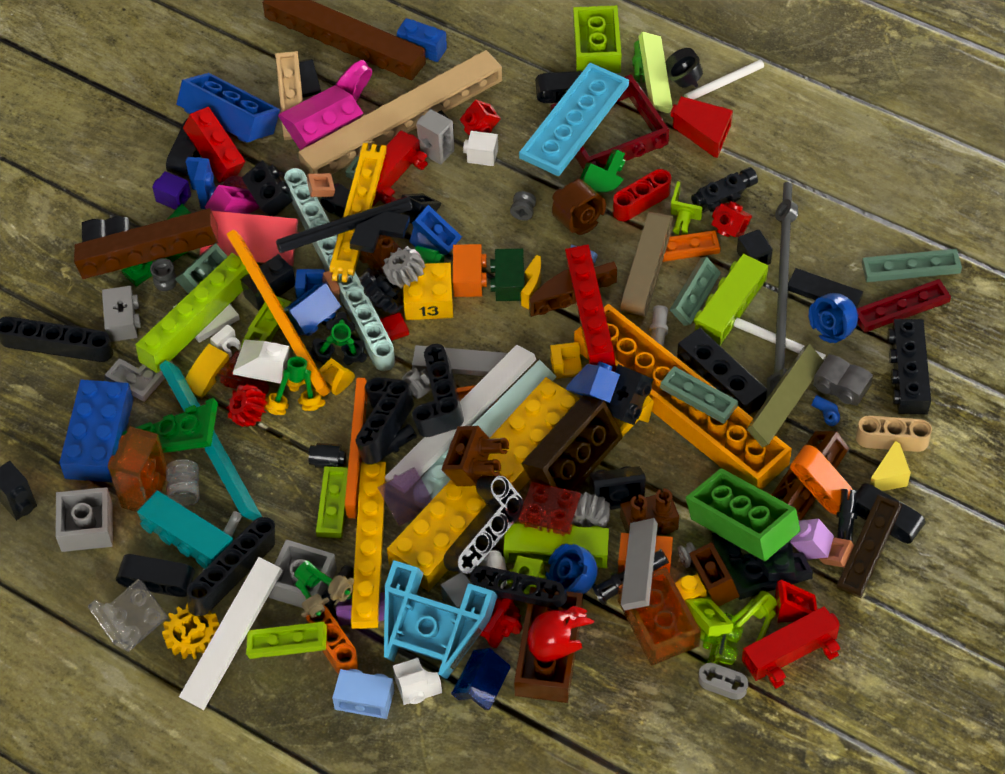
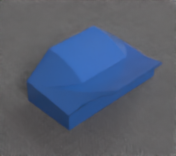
[409,205,462,255]

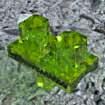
[697,613,744,665]

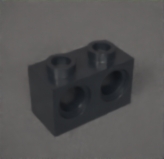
[241,160,293,217]

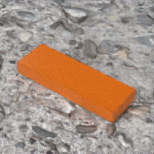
[663,230,721,262]

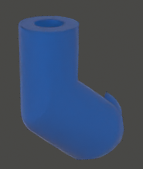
[811,395,840,426]

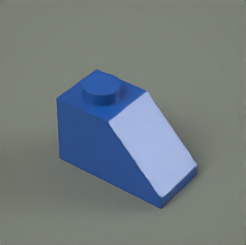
[566,362,620,403]

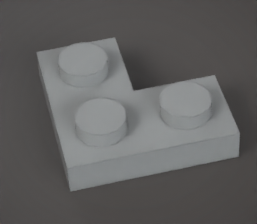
[104,358,173,402]

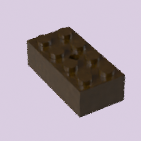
[521,395,623,503]

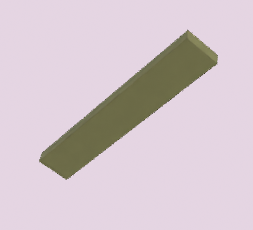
[746,344,824,448]

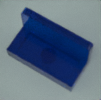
[451,648,511,710]

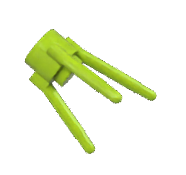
[730,591,777,641]

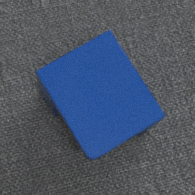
[295,269,326,299]

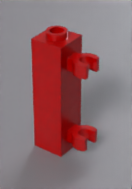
[372,130,428,208]
[742,606,840,689]

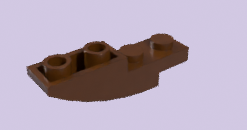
[529,261,617,317]

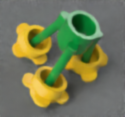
[264,356,326,415]

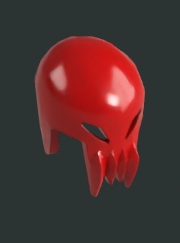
[527,606,594,662]

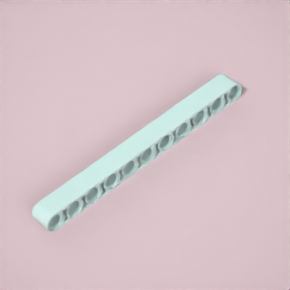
[284,168,395,371]

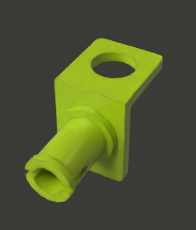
[671,181,703,235]

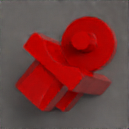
[480,598,523,649]

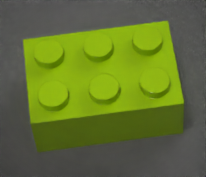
[573,5,622,73]

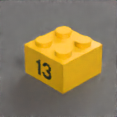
[403,262,453,320]

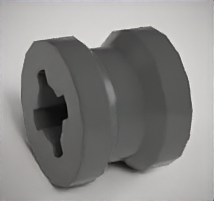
[510,191,536,220]

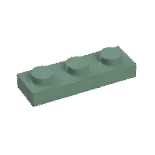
[670,257,721,326]
[660,366,738,424]

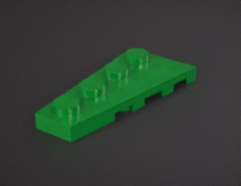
[118,398,218,459]

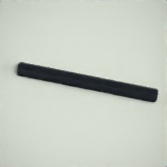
[276,197,412,253]

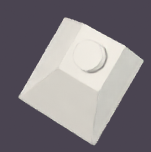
[233,340,292,384]

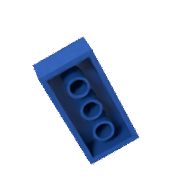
[176,73,280,143]
[59,379,134,483]

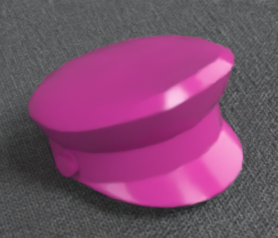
[336,60,372,101]

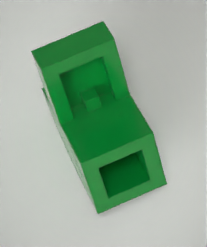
[580,149,625,192]

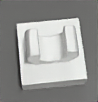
[210,324,241,358]

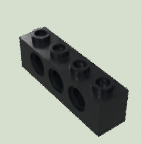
[677,328,767,415]

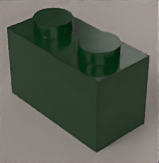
[490,248,524,301]

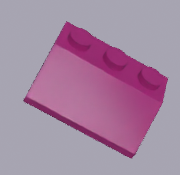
[278,85,363,151]

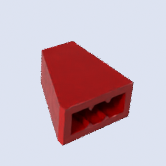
[670,96,733,158]

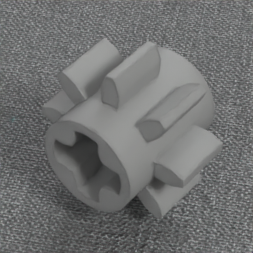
[402,368,431,399]

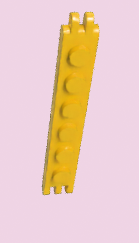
[329,143,387,282]

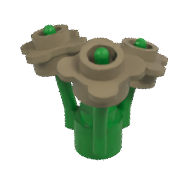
[294,560,354,618]

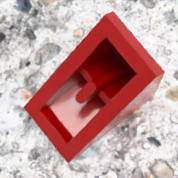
[775,580,818,623]

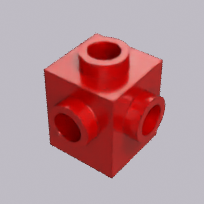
[459,99,501,136]
[711,201,752,237]

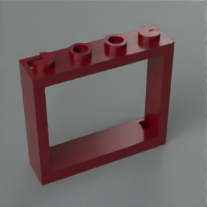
[551,74,669,169]

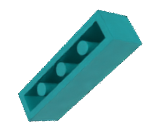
[137,490,233,569]

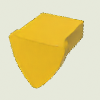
[319,358,355,395]

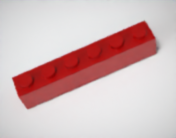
[565,244,616,371]

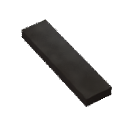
[837,494,902,598]

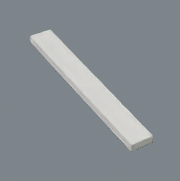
[385,345,536,493]

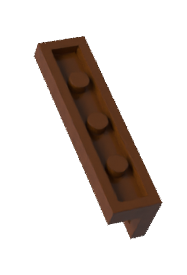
[772,431,850,521]

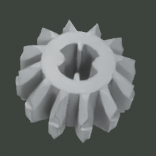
[382,246,425,288]
[567,492,610,528]

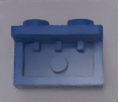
[186,157,216,209]

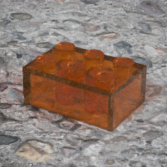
[108,426,170,512]
[618,567,701,666]

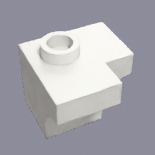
[393,658,442,705]

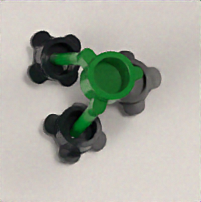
[309,312,367,365]

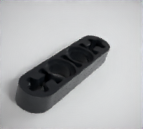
[470,566,568,609]

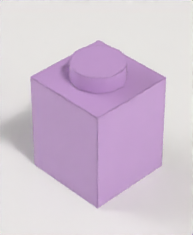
[791,519,834,560]

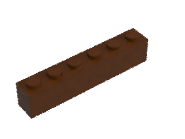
[74,208,218,279]

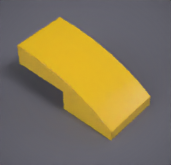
[521,255,541,309]
[185,344,230,399]

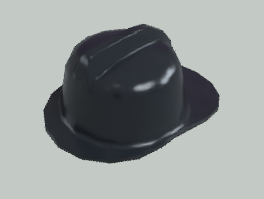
[665,48,703,88]

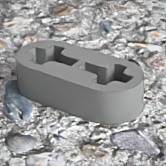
[698,663,749,700]

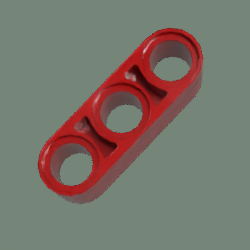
[613,169,671,221]

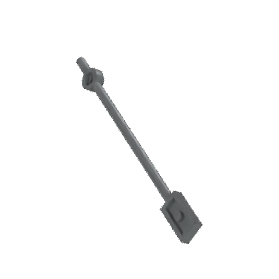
[766,182,798,400]

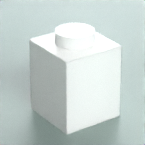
[463,131,498,166]

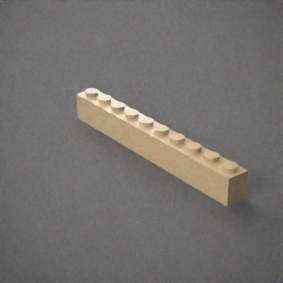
[298,50,502,175]

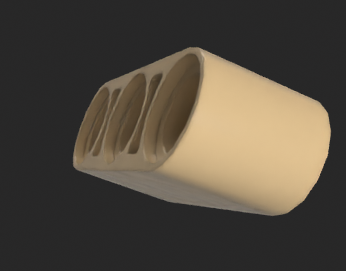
[856,416,932,452]

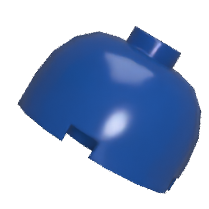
[808,293,858,343]
[546,544,598,595]

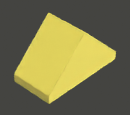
[870,441,911,491]

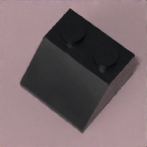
[589,466,646,510]

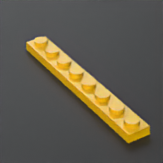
[351,462,387,629]

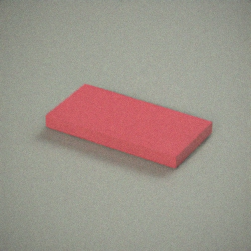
[200,211,298,266]

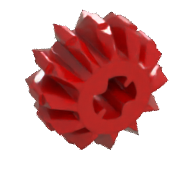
[226,384,268,427]

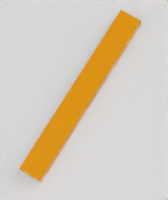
[226,229,331,397]

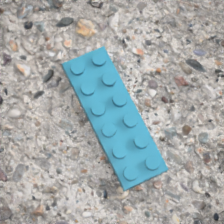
[519,63,629,176]

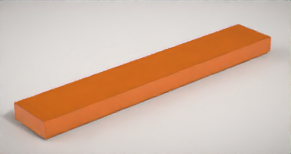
[345,378,368,518]

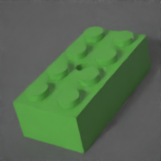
[686,468,801,561]

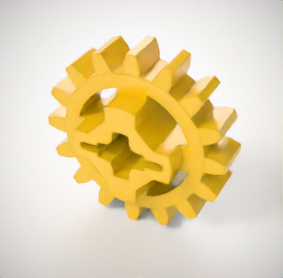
[162,603,220,659]

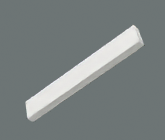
[179,557,283,711]

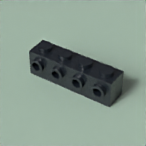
[887,319,931,415]

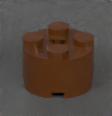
[552,178,606,235]

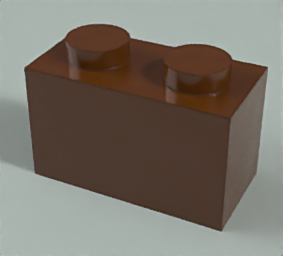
[689,542,740,607]

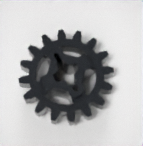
[359,267,404,314]

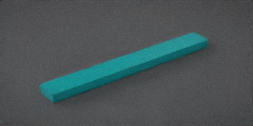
[159,360,262,521]

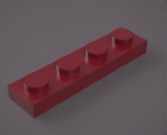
[856,279,951,333]

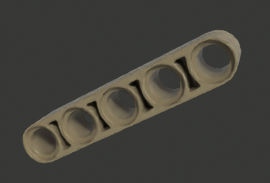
[621,212,673,316]

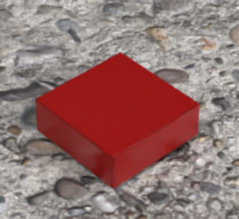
[380,312,409,341]

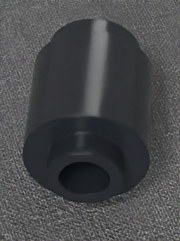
[308,443,346,468]

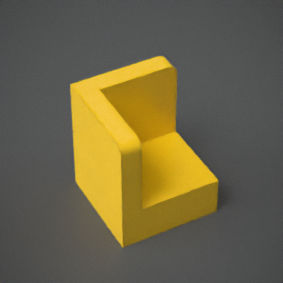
[550,342,582,379]

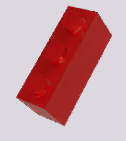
[183,106,246,183]

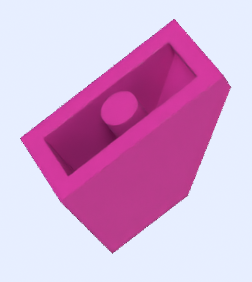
[205,185,259,214]

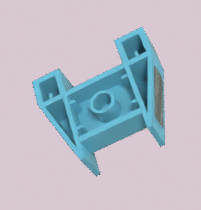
[384,560,498,679]

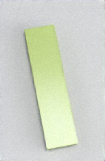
[638,32,673,113]

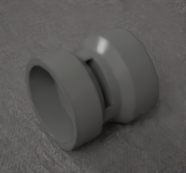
[150,258,177,291]

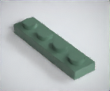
[862,249,962,282]

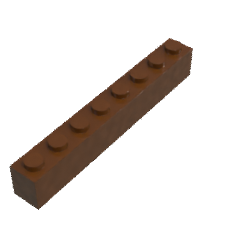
[262,0,426,81]

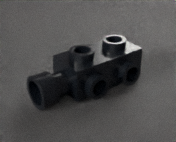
[691,167,758,213]

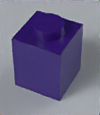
[152,171,191,210]

